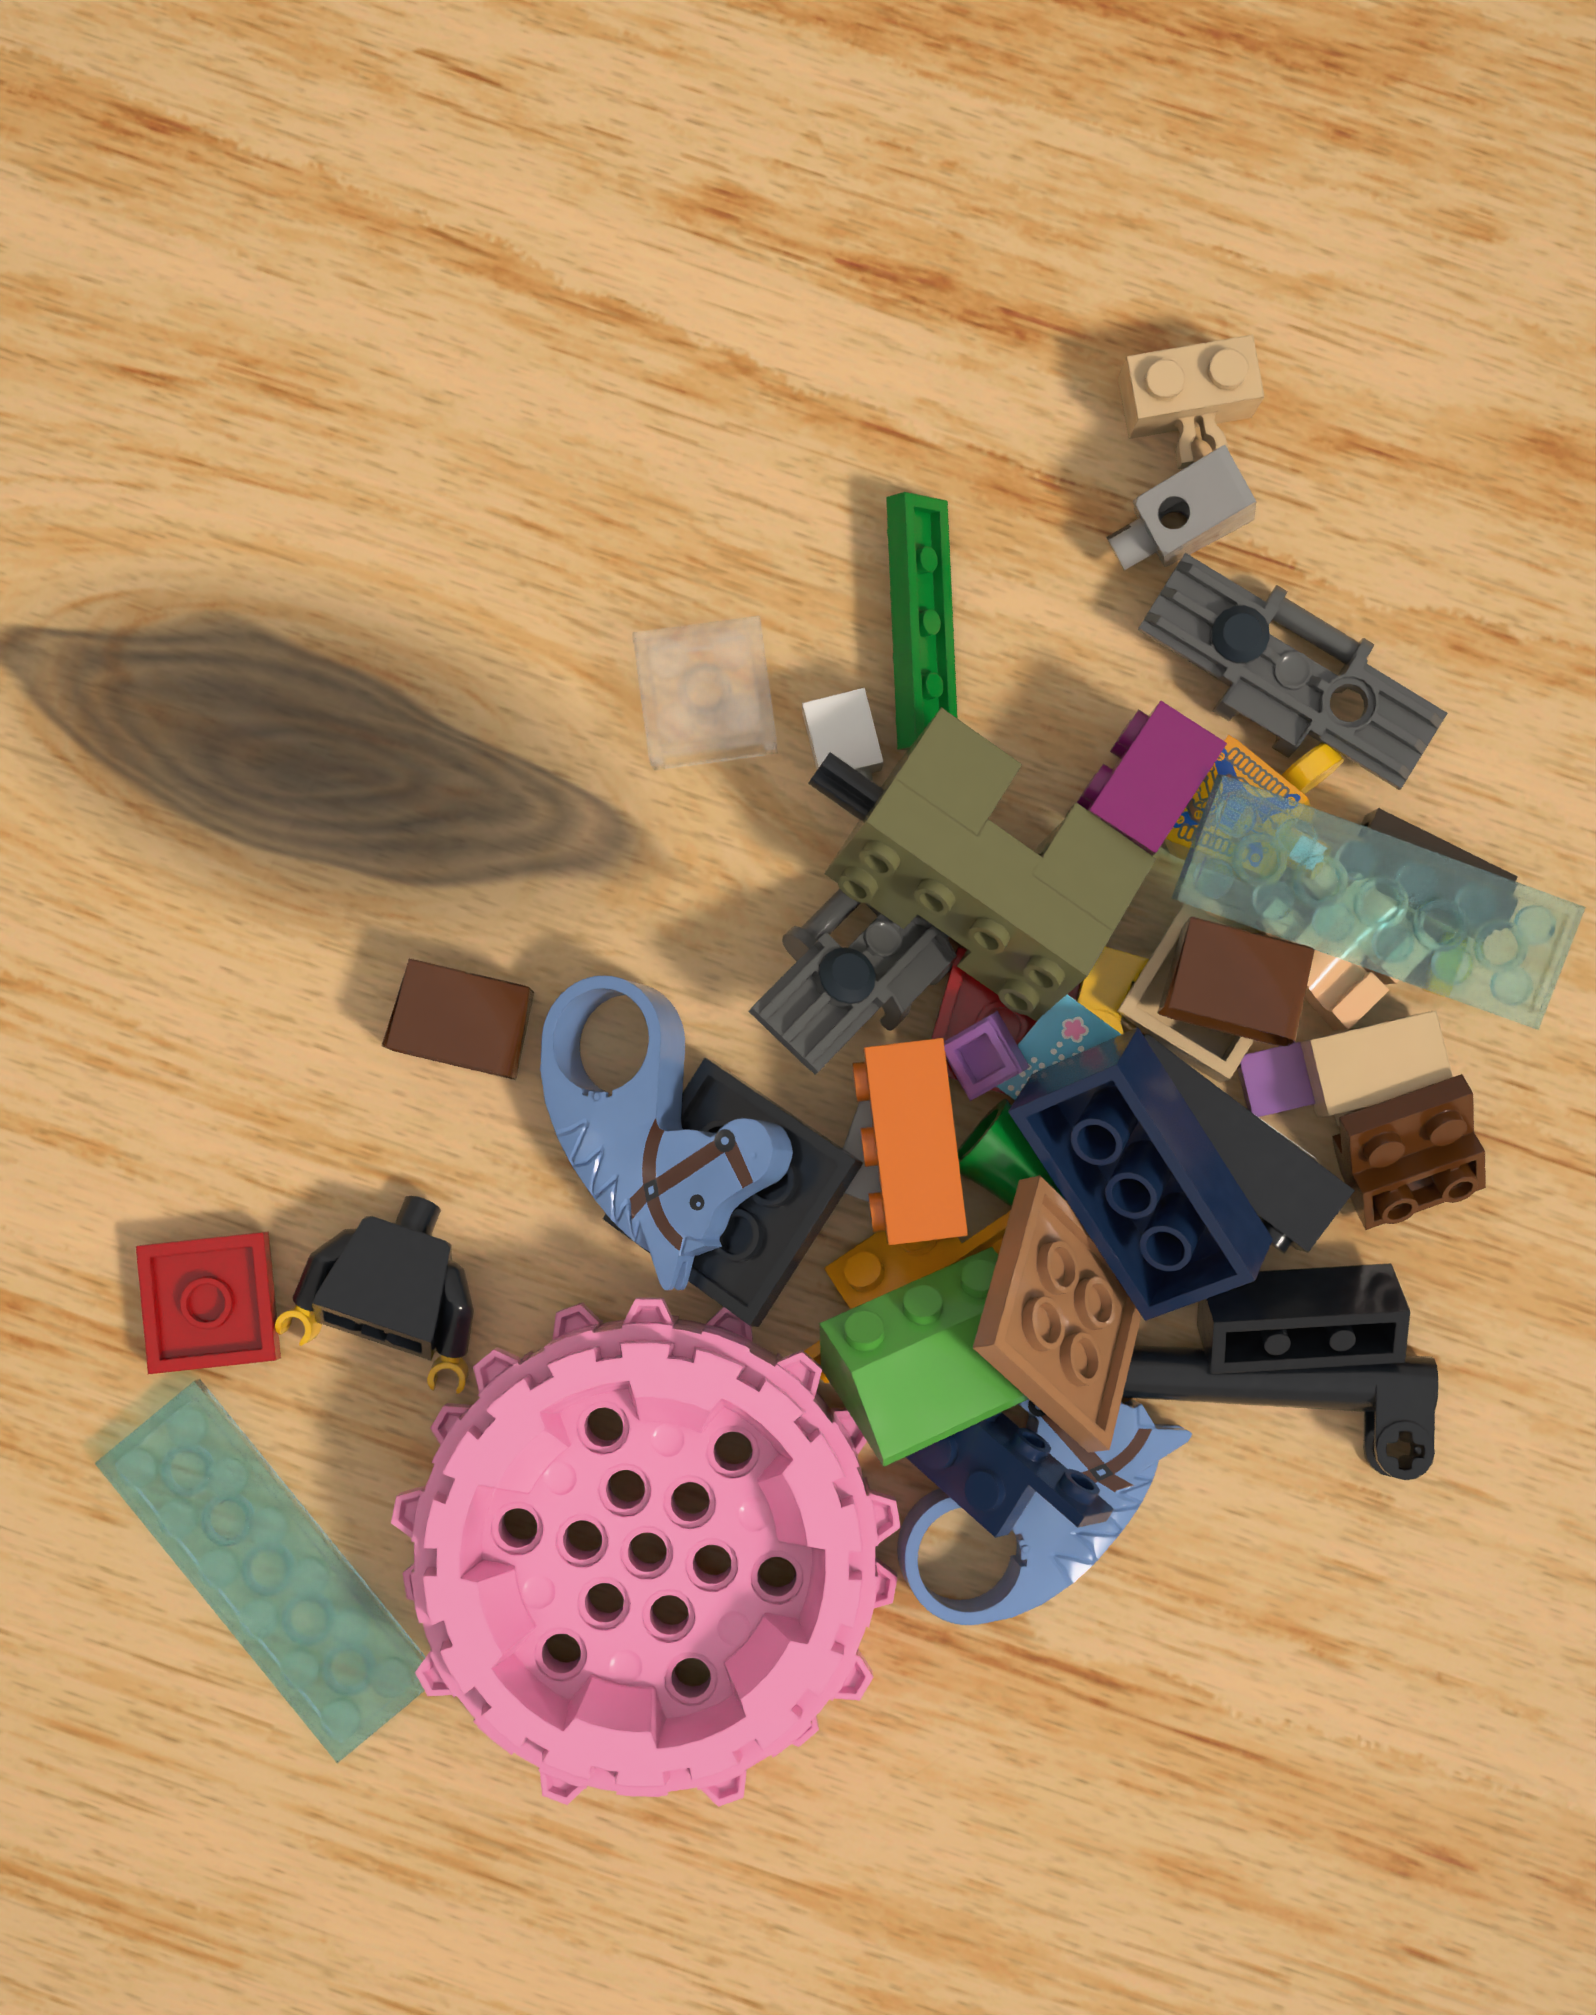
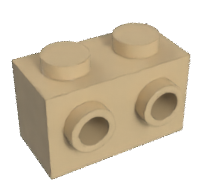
[1300,1011,1453,1126]

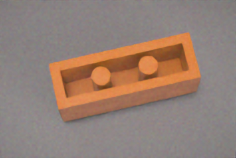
[852,1038,968,1245]

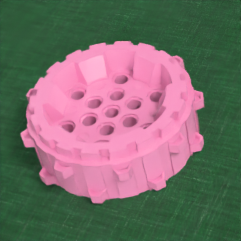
[391,1297,901,1807]

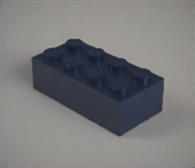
[1008,1027,1273,1321]

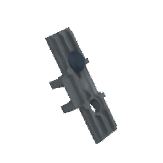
[1138,553,1448,790]
[748,889,957,1075]

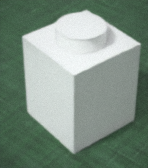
[802,688,883,782]

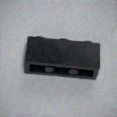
[1197,1263,1410,1374]

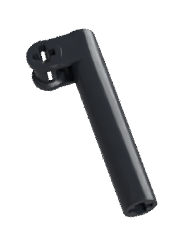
[1122,1346,1438,1480]

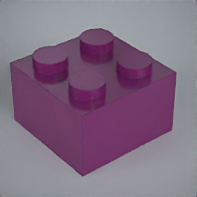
[1076,701,1227,856]

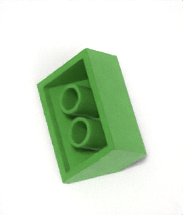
[819,1247,1028,1467]

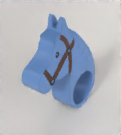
[540,975,793,1290]
[897,1399,1192,1625]

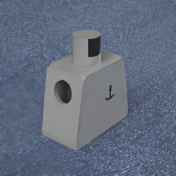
[1106,445,1257,570]

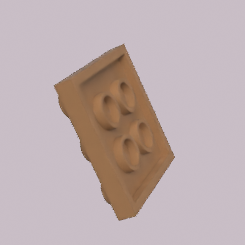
[973,1176,1141,1453]

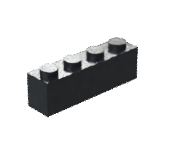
[1144,1034,1355,1254]

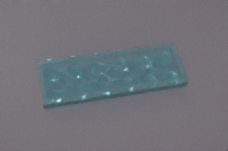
[1172,774,1586,1030]
[95,1379,426,1763]

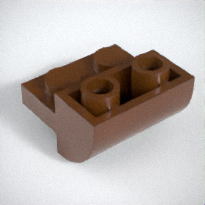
[1332,1074,1486,1230]

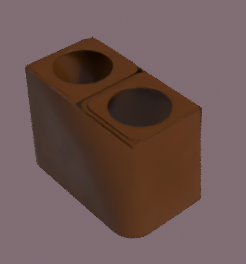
[1157,917,1315,1046]
[381,958,534,1080]

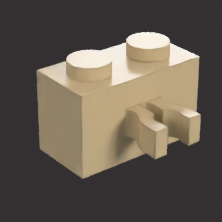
[1118,334,1265,469]

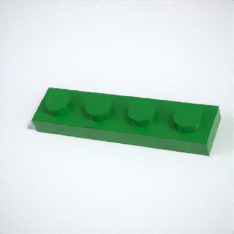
[886,492,958,750]

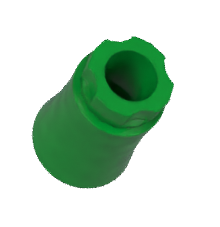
[957,1099,1066,1207]

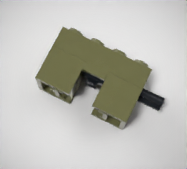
[808,707,1156,1021]

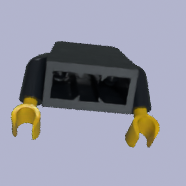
[275,1196,474,1394]

